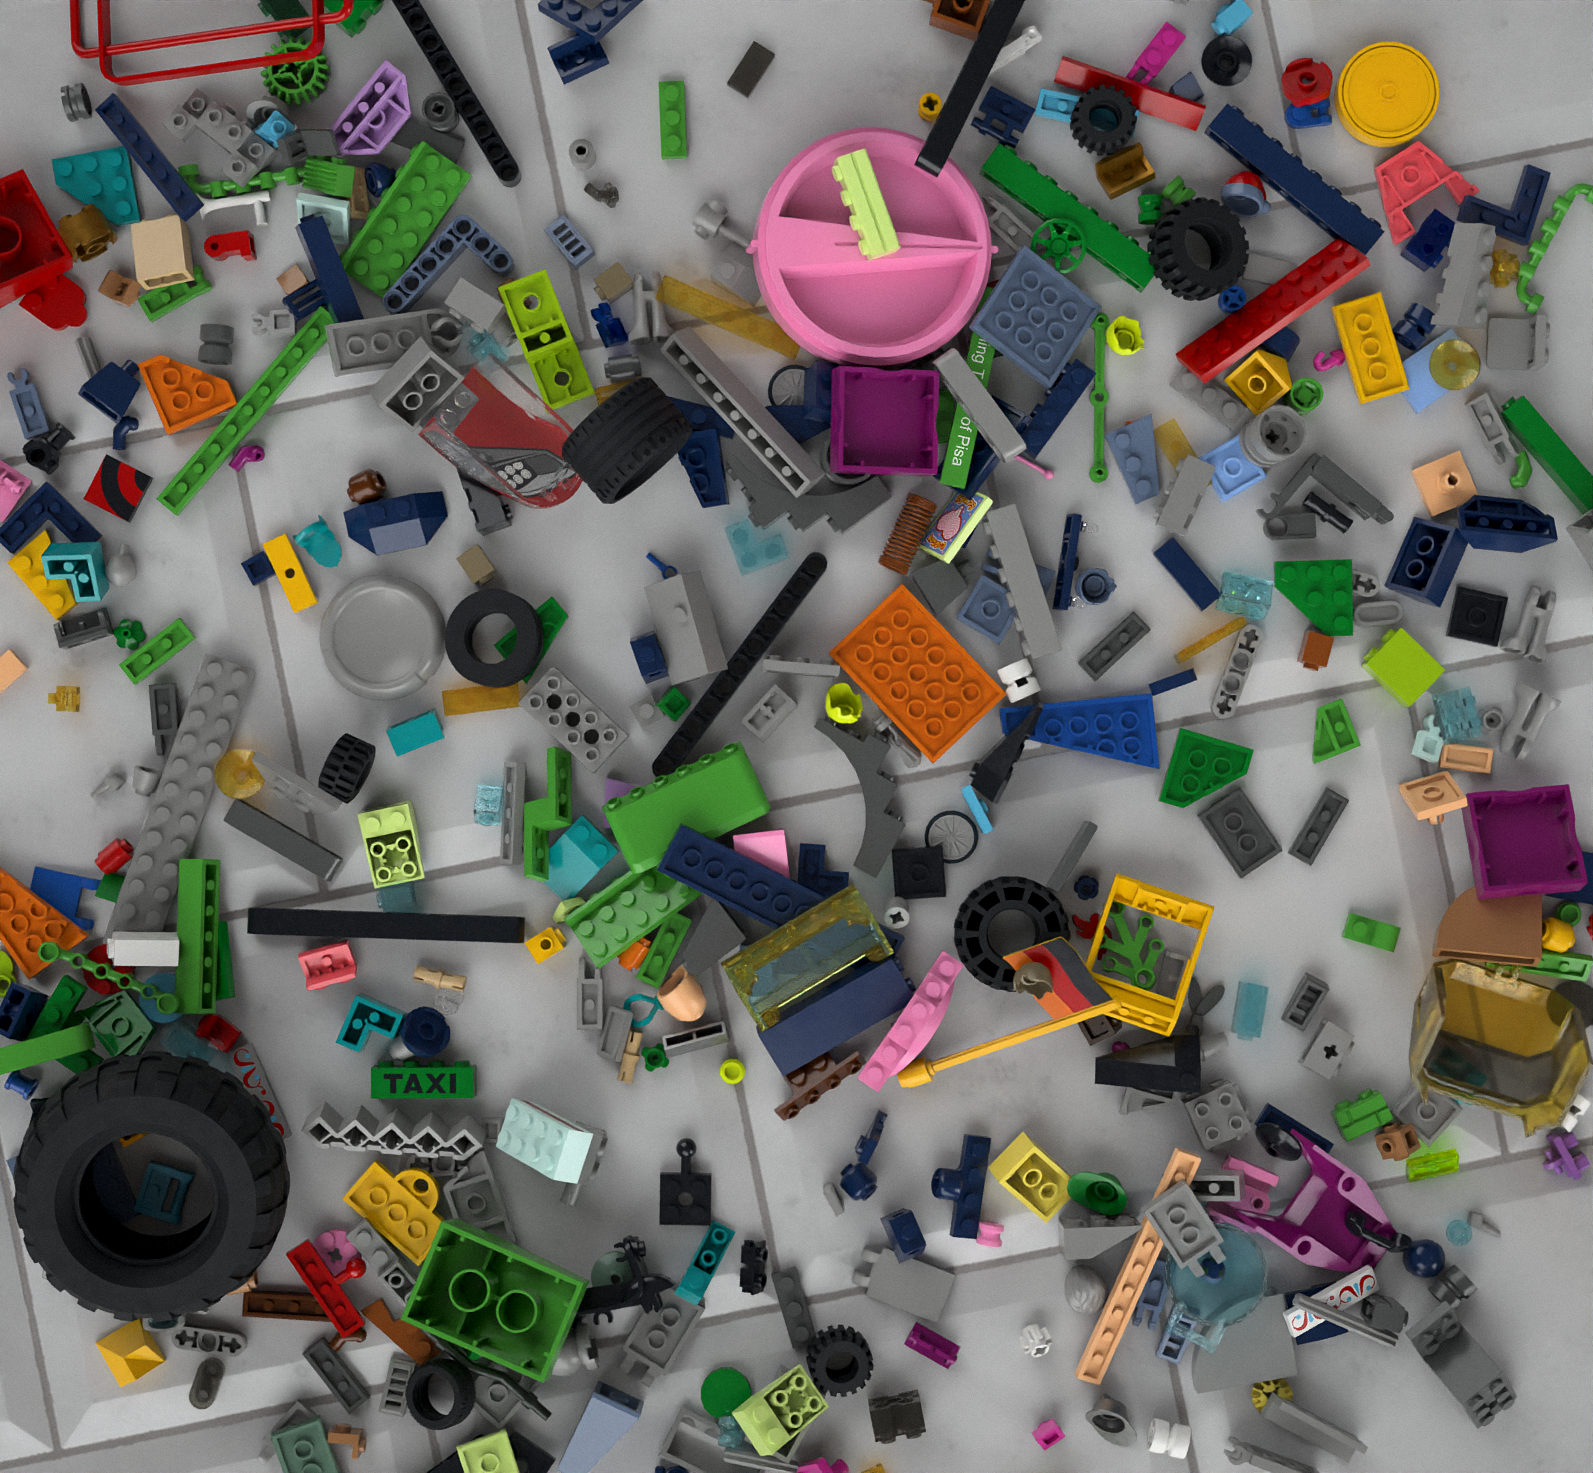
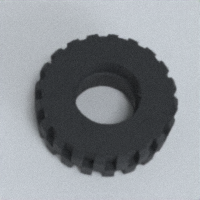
[954,876,1070,992]

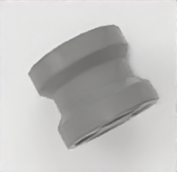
[884,896,910,929]

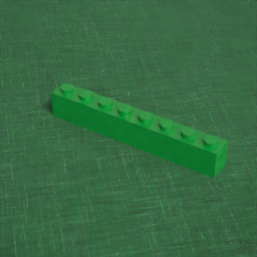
[979,144,1155,293]

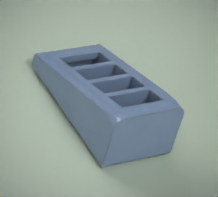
[544,214,595,270]
[1155,1305,1198,1365]

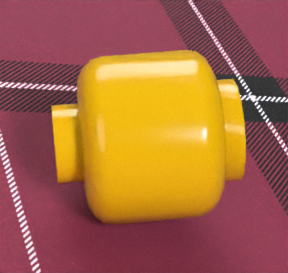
[1542,917,1575,953]

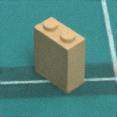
[131,214,195,290]

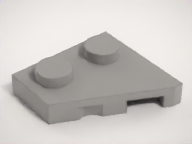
[1119,1087,1179,1115]

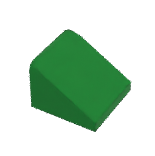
[95,872,125,903]

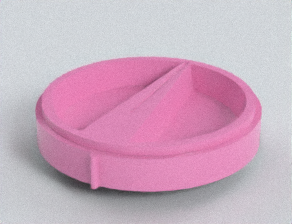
[746,127,999,370]

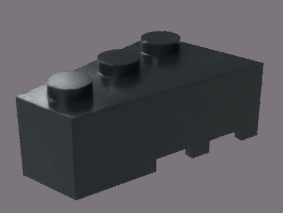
[456,452,514,536]

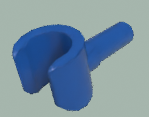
[646,553,678,579]

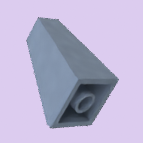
[557,1380,644,1473]

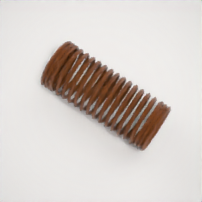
[878,493,938,575]

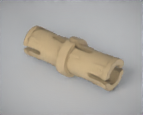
[413,965,467,992]
[617,1030,644,1083]

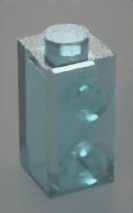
[1231,981,1269,1041]

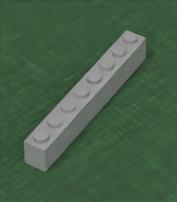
[660,326,826,498]

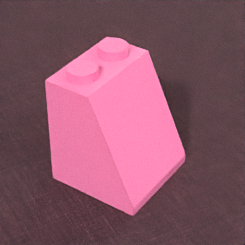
[733,829,790,878]

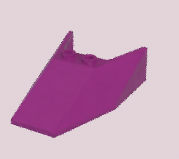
[1233,1129,1397,1273]

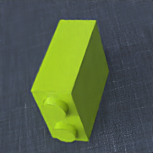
[1361,627,1445,707]

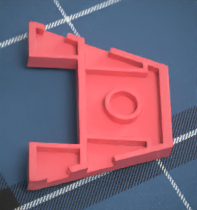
[1374,140,1480,246]

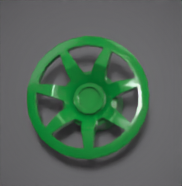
[1031,218,1087,274]

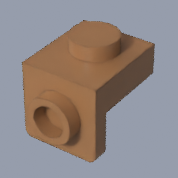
[98,270,142,307]
[327,1423,367,1460]

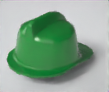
[1067,1172,1127,1215]

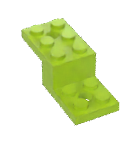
[498,269,595,413]

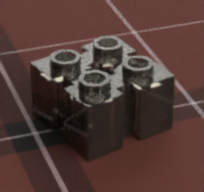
[868,1389,926,1444]

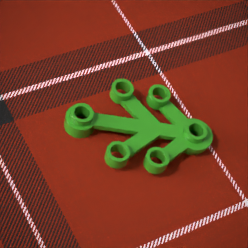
[1091,901,1164,991]

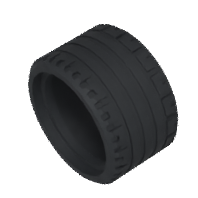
[562,377,692,504]

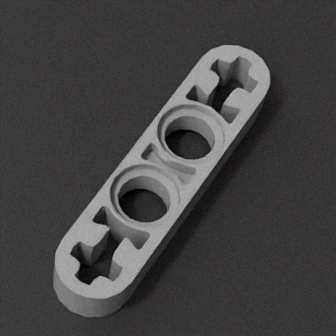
[1210,625,1262,719]

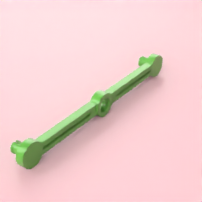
[1089,312,1109,483]

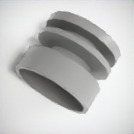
[1239,405,1307,468]

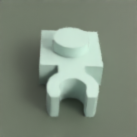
[1411,715,1445,763]

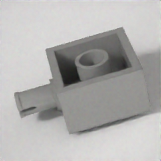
[560,1121,608,1206]

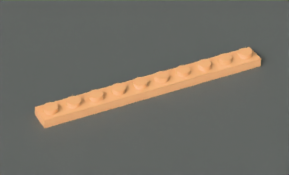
[1074,1147,1201,1385]

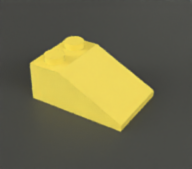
[988,1132,1072,1223]

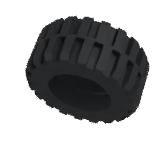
[1147,197,1249,301]

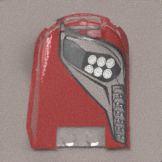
[418,352,583,509]

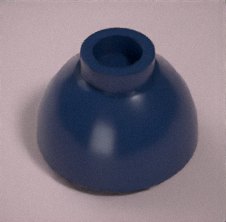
[365,162,396,198]

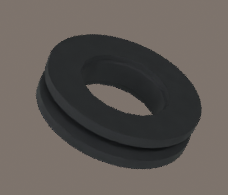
[445,589,544,688]

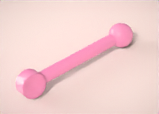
[1014,454,1054,479]

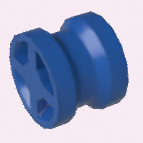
[1218,285,1246,314]

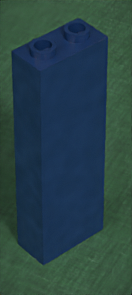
[756,951,917,1076]

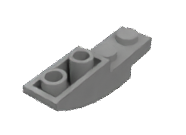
[346,1217,418,1308]

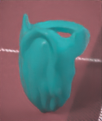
[293,515,342,568]

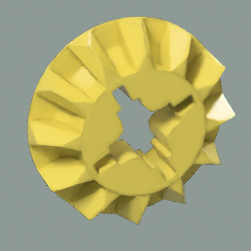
[1251,1378,1293,1412]

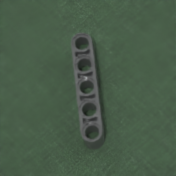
[223,798,344,882]

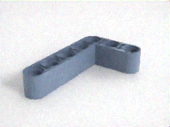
[383,215,515,315]

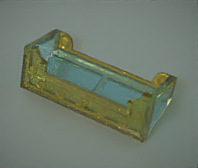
[721,884,894,1032]

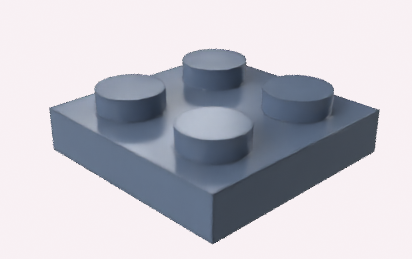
[956,575,1016,645]

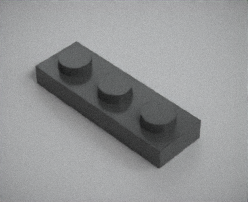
[771,1266,817,1349]

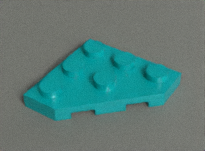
[52,146,142,226]

